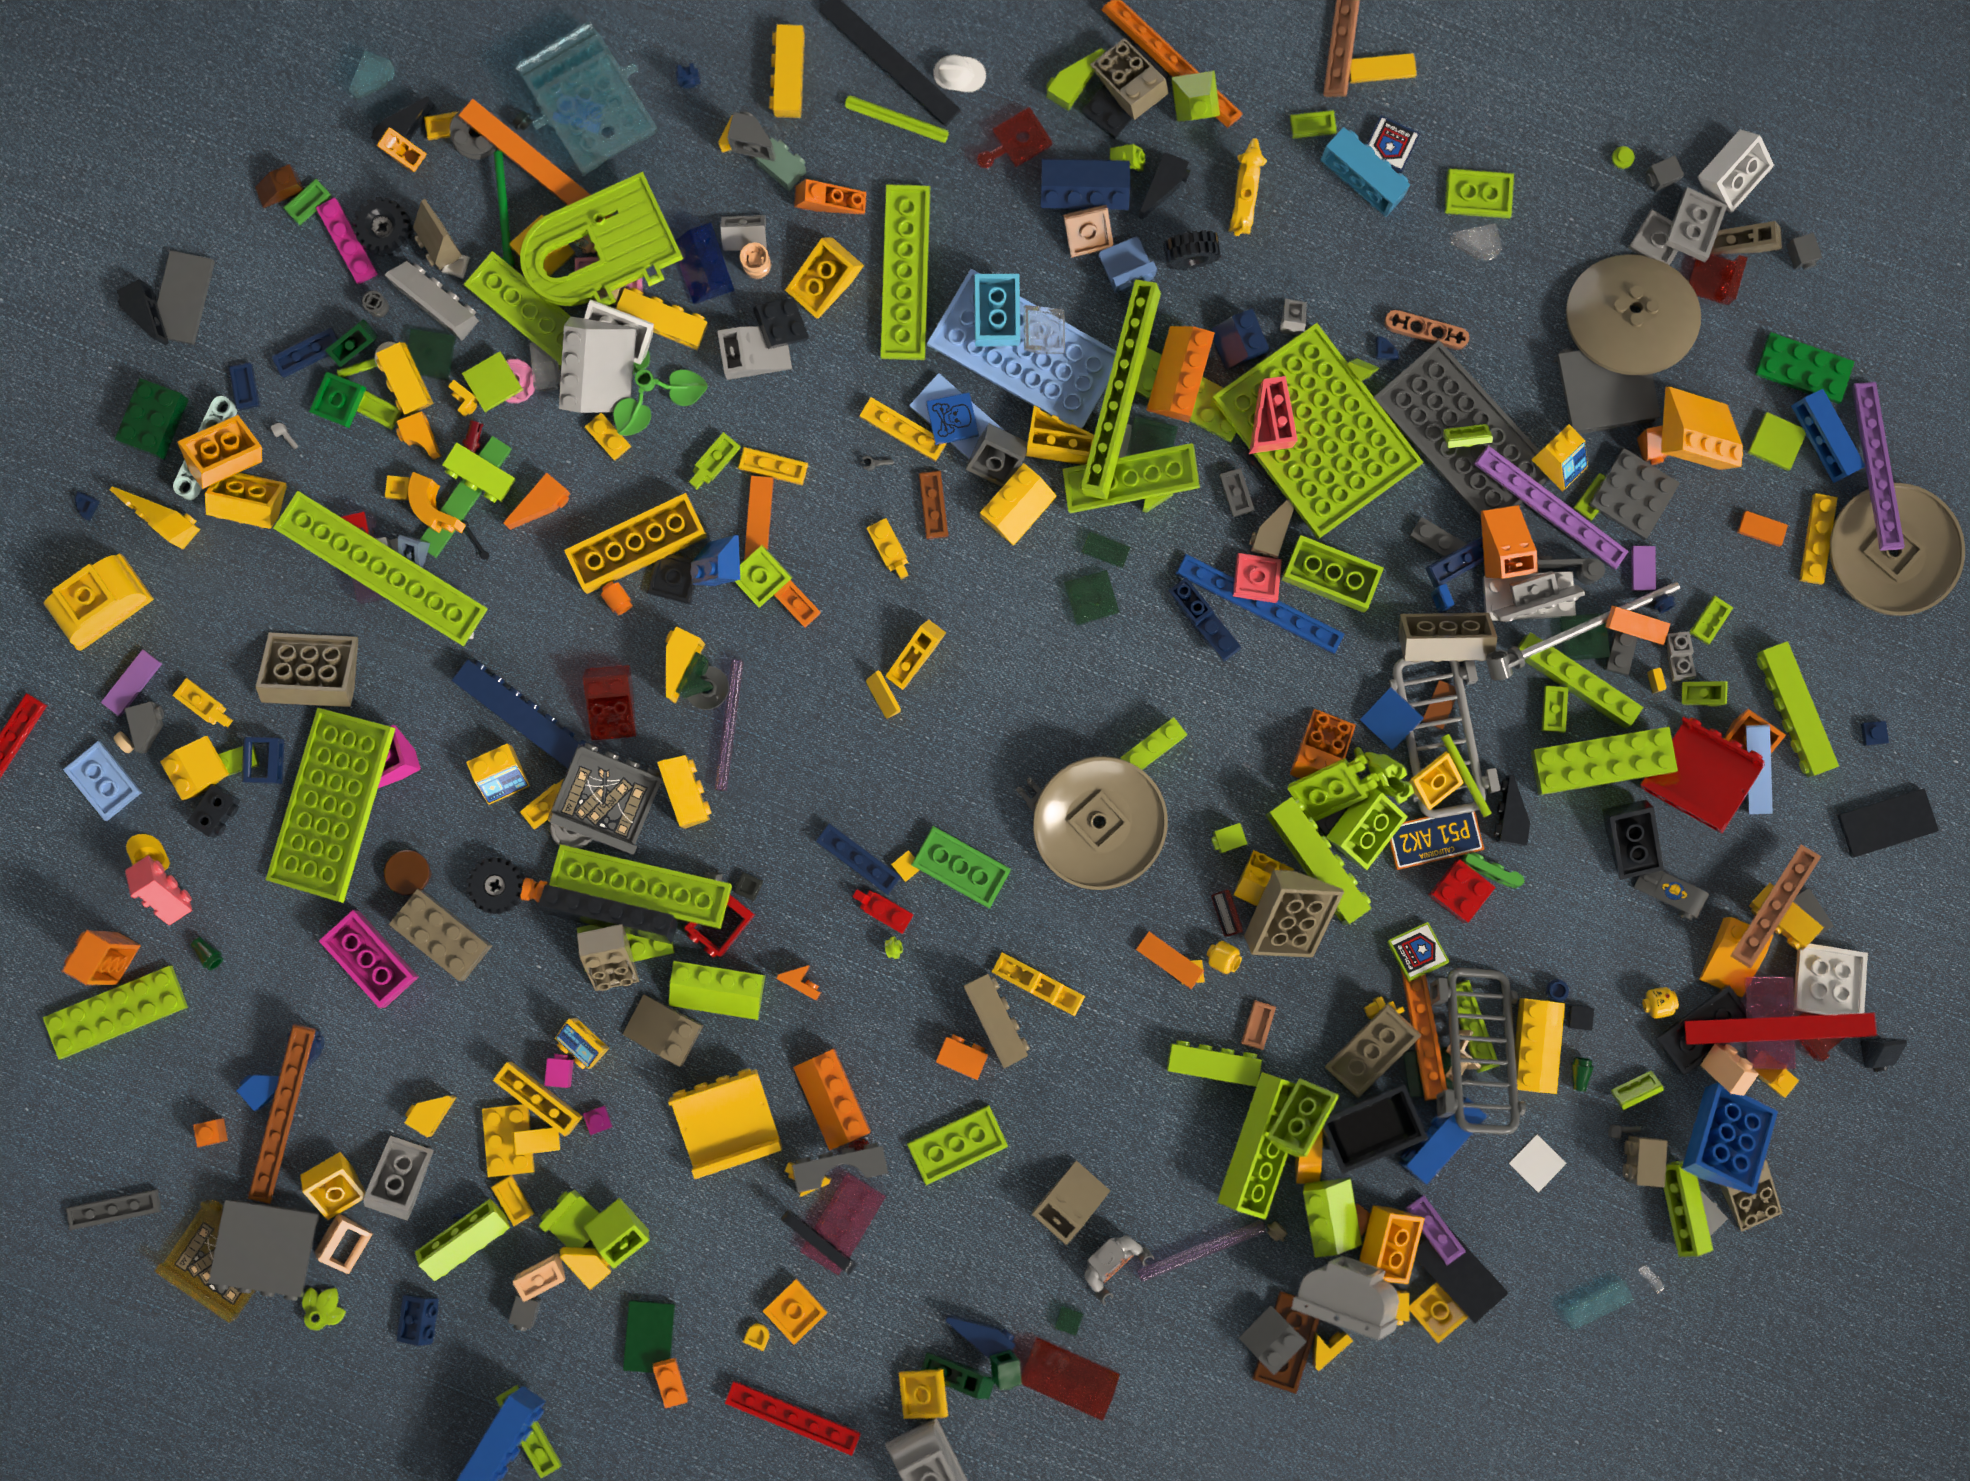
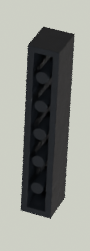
[538,884,678,944]

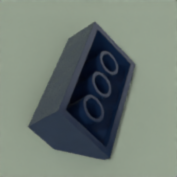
[1041,159,1130,210]

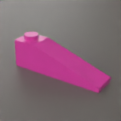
[378,725,421,788]

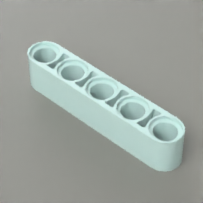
[173,396,237,500]

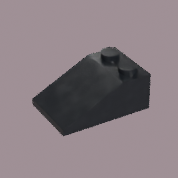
[1602,800,1664,880]

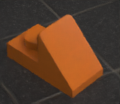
[776,965,821,1000]

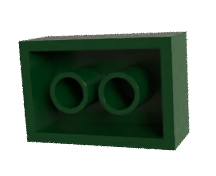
[115,378,189,460]

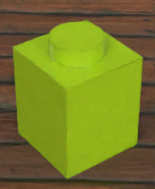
[1211,823,1247,854]

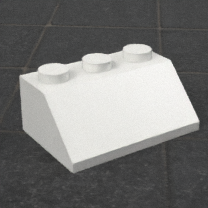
[1698,129,1774,213]
[584,300,654,365]

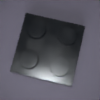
[753,298,809,349]

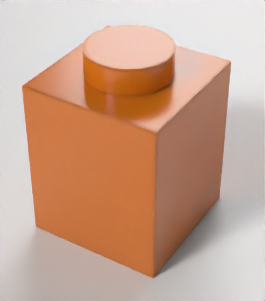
[193,1118,228,1147]

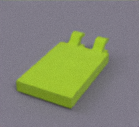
[1287,754,1380,822]

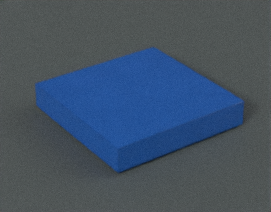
[1360,687,1424,751]

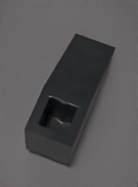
[1494,774,1530,847]

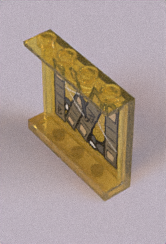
[154,1200,256,1323]

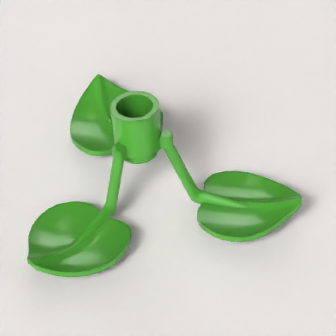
[614,351,708,436]

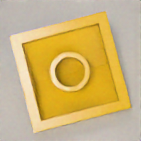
[1409,1282,1468,1343]

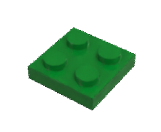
[309,372,366,428]

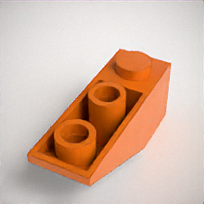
[794,179,866,214]

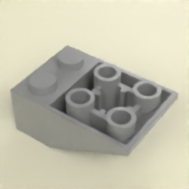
[717,326,792,380]

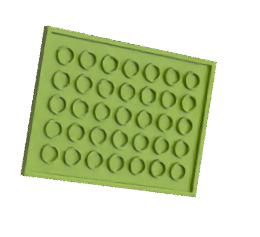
[1211,323,1424,539]

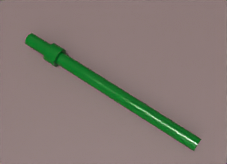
[494,151,515,268]

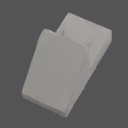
[1280,299,1307,335]

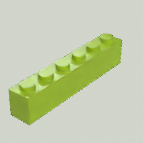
[1518,632,1643,728]
[1756,641,1839,777]

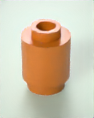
[601,581,633,616]

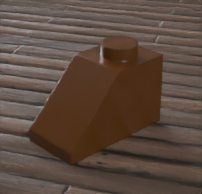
[255,164,304,208]

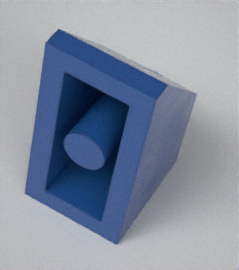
[236,1074,280,1111]

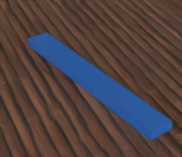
[1175,554,1345,654]

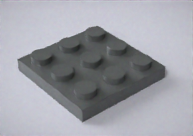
[1588,448,1680,540]

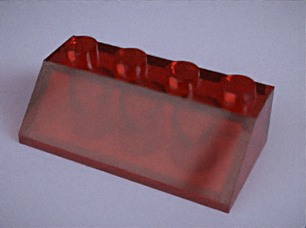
[1021,1337,1120,1421]

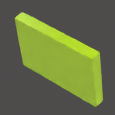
[1445,169,1514,218]

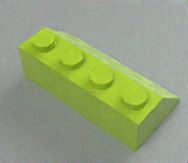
[669,961,766,1020]

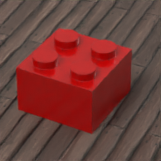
[1428,859,1496,923]

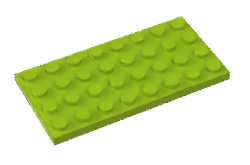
[266,708,396,903]

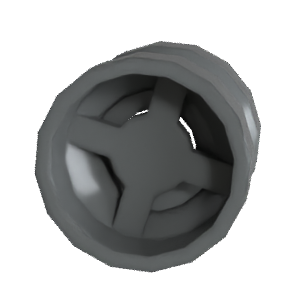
[362,291,389,318]

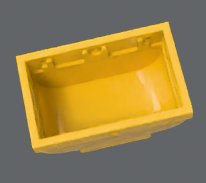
[43,553,154,651]

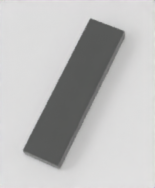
[66,1189,162,1231]

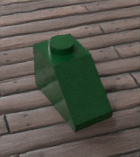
[325,319,378,367]

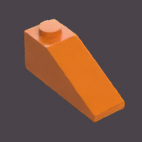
[503,473,570,530]

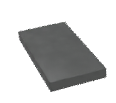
[157,250,215,345]

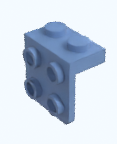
[1099,237,1157,293]

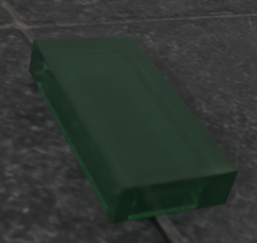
[1081,531,1131,569]

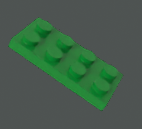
[1755,332,1855,404]

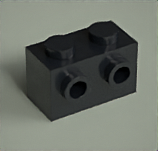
[187,785,240,838]

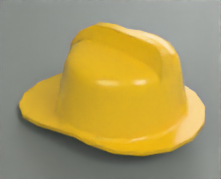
[126,834,170,870]

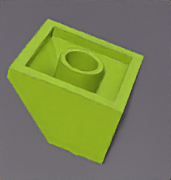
[1171,71,1220,122]

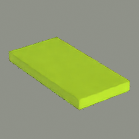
[907,1105,1008,1185]

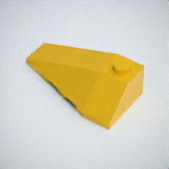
[109,486,200,549]

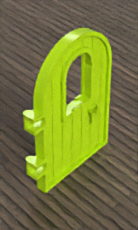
[520,172,683,306]

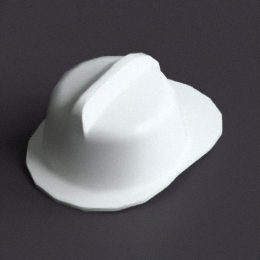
[934,55,986,92]

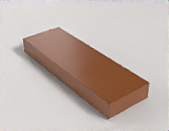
[919,471,948,539]

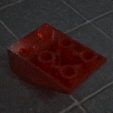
[583,665,636,741]

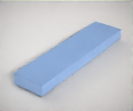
[1746,725,1773,814]

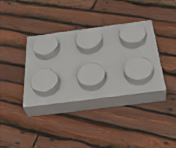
[1665,187,1727,262]

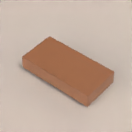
[1241,1000,1276,1050]

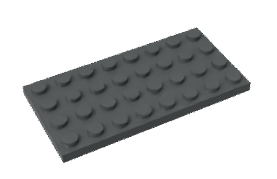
[1373,341,1550,519]

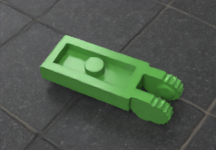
[1461,852,1525,889]

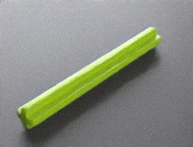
[845,96,949,143]

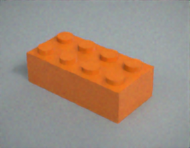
[62,930,141,985]

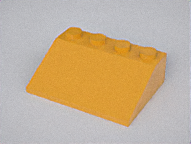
[1661,387,1743,470]

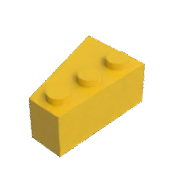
[1026,406,1094,465]

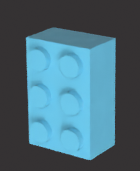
[974,274,1020,346]

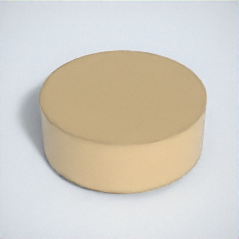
[113,731,135,753]

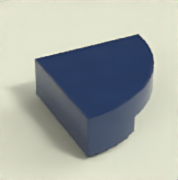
[1376,336,1399,360]
[75,491,100,521]

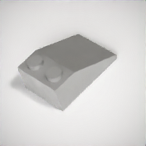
[364,1136,433,1221]

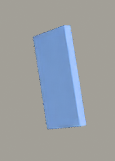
[909,373,1003,459]

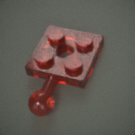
[977,107,1053,169]

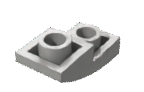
[1666,631,1696,682]

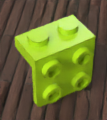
[539,1190,599,1248]

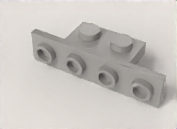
[1493,571,1585,622]

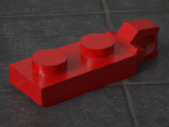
[852,890,914,934]

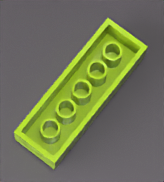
[1531,727,1678,795]
[1265,797,1372,925]
[1217,1072,1296,1220]

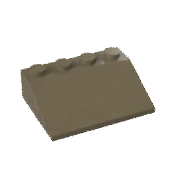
[256,633,358,707]
[1244,870,1344,957]

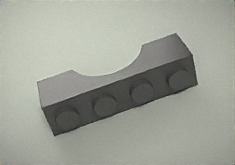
[792,1143,888,1193]

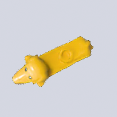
[1229,138,1267,236]

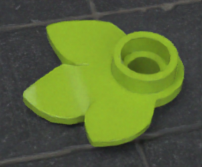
[302,1288,346,1331]

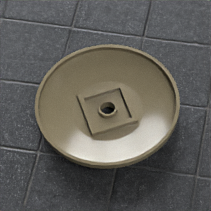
[1566,255,1701,375]
[1830,483,1965,616]
[1033,756,1168,890]

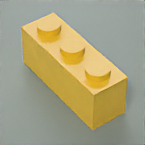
[376,342,434,415]
[1749,883,1824,951]

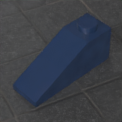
[945,1315,1016,1359]

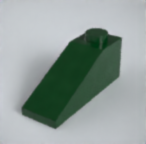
[921,1352,994,1399]

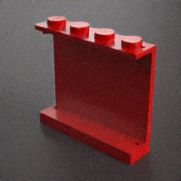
[1641,717,1765,834]

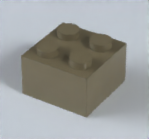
[1623,1136,1667,1187]

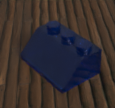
[675,222,735,305]

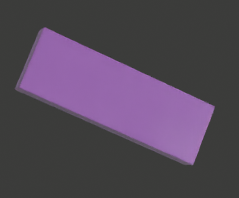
[101,649,162,717]
[1405,1195,1466,1265]

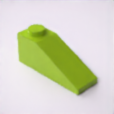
[1046,48,1105,111]

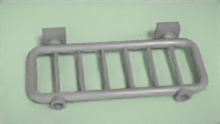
[1389,657,1500,818]

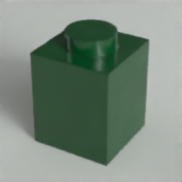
[990,1350,1022,1391]

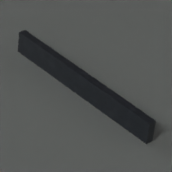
[819,0,961,127]

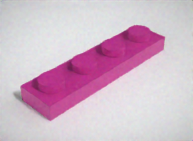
[316,197,378,285]

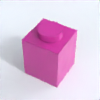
[545,1054,573,1088]

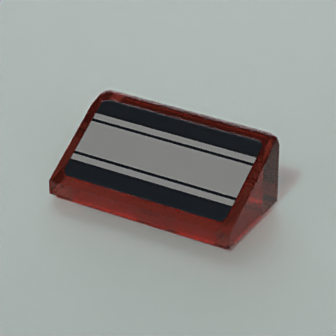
[1211,889,1243,937]

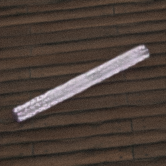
[715,659,744,791]
[1137,1220,1266,1282]

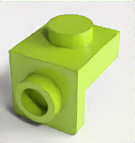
[1110,144,1145,171]

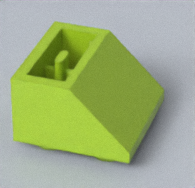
[584,1198,649,1269]

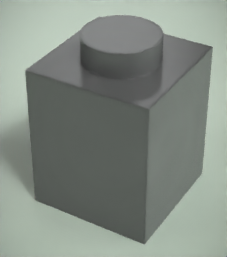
[1646,156,1684,192]
[1786,233,1822,270]
[508,1294,542,1331]

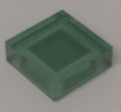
[1054,1306,1083,1336]

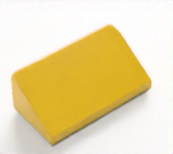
[866,670,901,719]

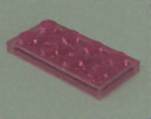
[1745,977,1796,1069]
[800,1173,886,1276]

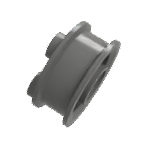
[450,109,497,160]

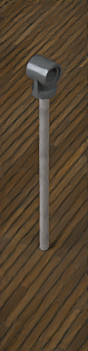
[1486,582,1680,680]

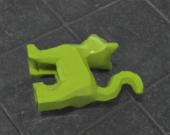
[1354,747,1414,804]

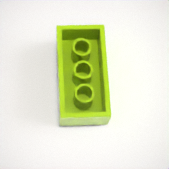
[1282,535,1384,613]

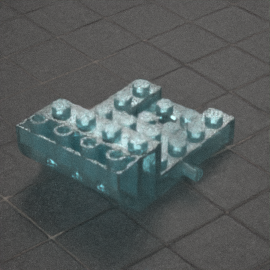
[513,21,658,177]

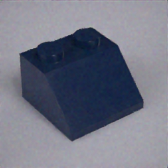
[1209,308,1269,371]

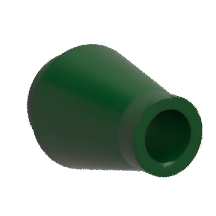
[190,937,223,970]
[1571,1057,1594,1092]

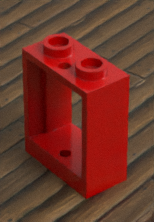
[684,895,755,957]

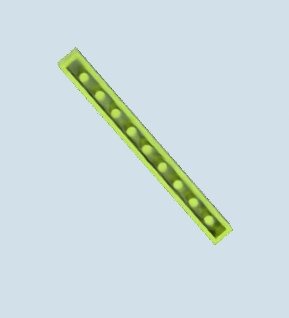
[1081,280,1161,500]

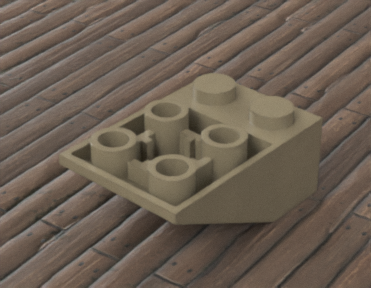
[1090,38,1168,120]
[577,924,639,991]
[1719,1159,1782,1232]
[1032,1160,1110,1245]

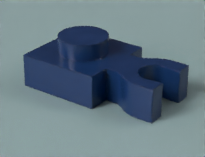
[676,63,701,89]

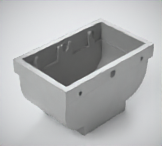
[1292,1256,1399,1340]
[885,1418,968,1481]

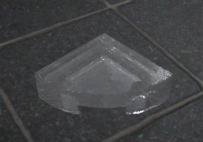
[1638,1265,1664,1294]

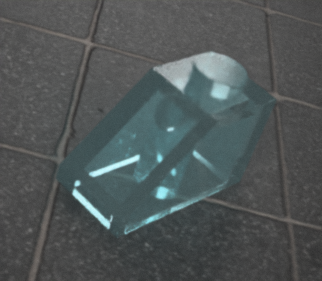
[349,51,395,99]

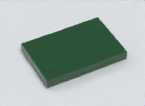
[623,1300,675,1373]

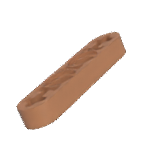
[1384,310,1469,350]

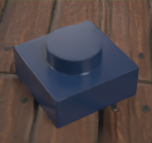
[1861,721,1889,746]

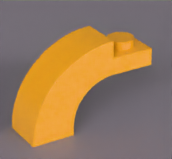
[408,472,466,533]
[1295,1129,1322,1184]

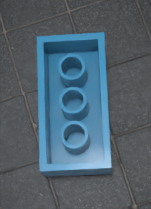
[1321,127,1410,217]

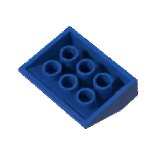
[1681,1082,1778,1194]

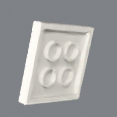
[1793,944,1868,1015]

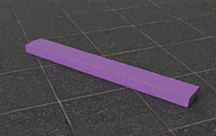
[1852,382,1905,551]
[1474,445,1629,570]

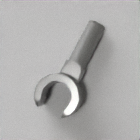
[271,423,299,450]

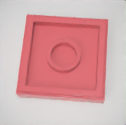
[1233,553,1282,603]

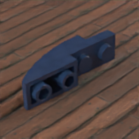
[1169,577,1241,662]

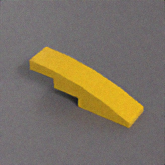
[992,952,1085,1016]

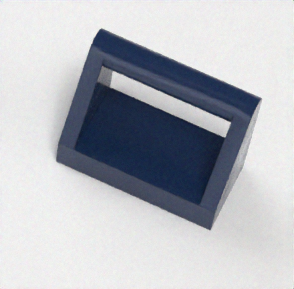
[241,737,284,784]

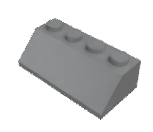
[385,261,479,341]

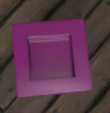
[583,1106,613,1135]

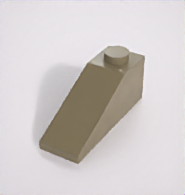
[1710,221,1782,255]
[1249,499,1294,559]

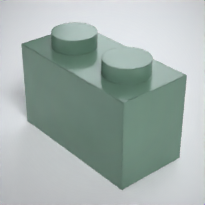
[755,138,806,191]

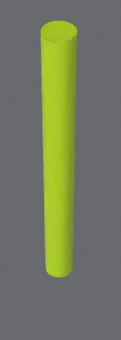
[1441,734,1492,817]

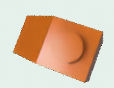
[1637,425,1668,465]

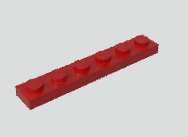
[725,1380,861,1456]

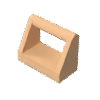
[314,1214,373,1274]
[513,1253,566,1302]

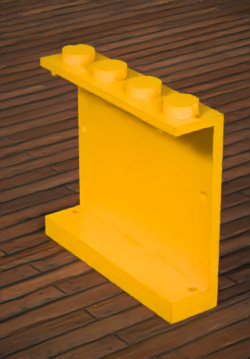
[668,1068,782,1179]

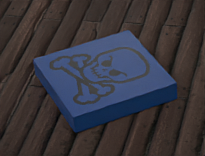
[926,393,979,445]

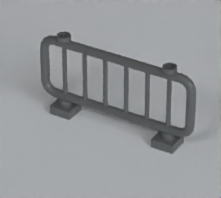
[1430,967,1526,1135]

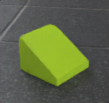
[1347,358,1379,381]

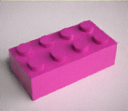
[319,910,419,1008]

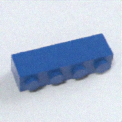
[1791,389,1866,483]

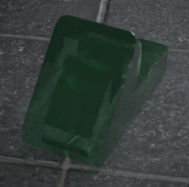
[676,652,714,698]

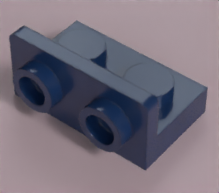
[396,1295,439,1346]

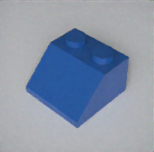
[690,535,740,586]

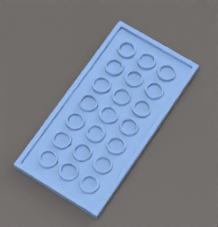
[927,269,1116,429]

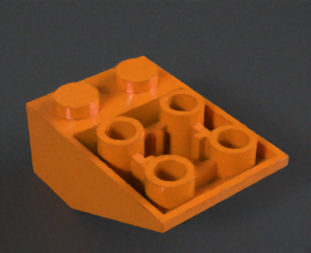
[1481,505,1538,579]
[1290,709,1356,779]

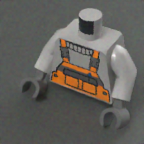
[1084,1236,1154,1305]

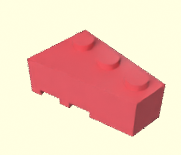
[1249,376,1298,454]
[125,855,192,925]

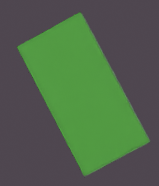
[283,179,332,225]

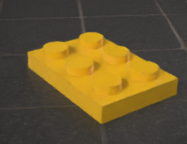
[482,1104,535,1177]

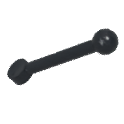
[461,520,490,560]

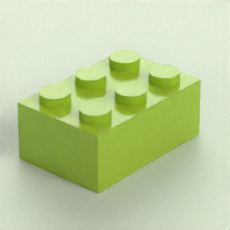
[1326,789,1408,870]

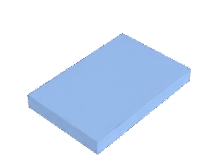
[63,741,142,821]

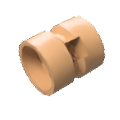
[740,242,771,279]

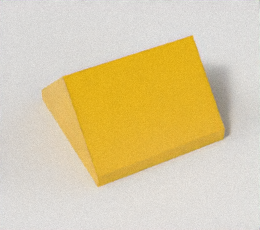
[1408,751,1464,810]

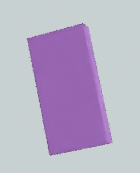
[1631,546,1656,591]

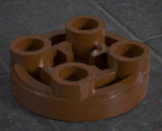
[384,850,432,895]

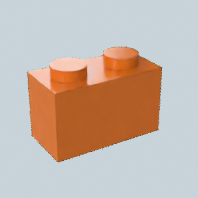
[936,1034,988,1080]

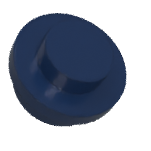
[1653,594,1676,614]
[1546,979,1569,1002]

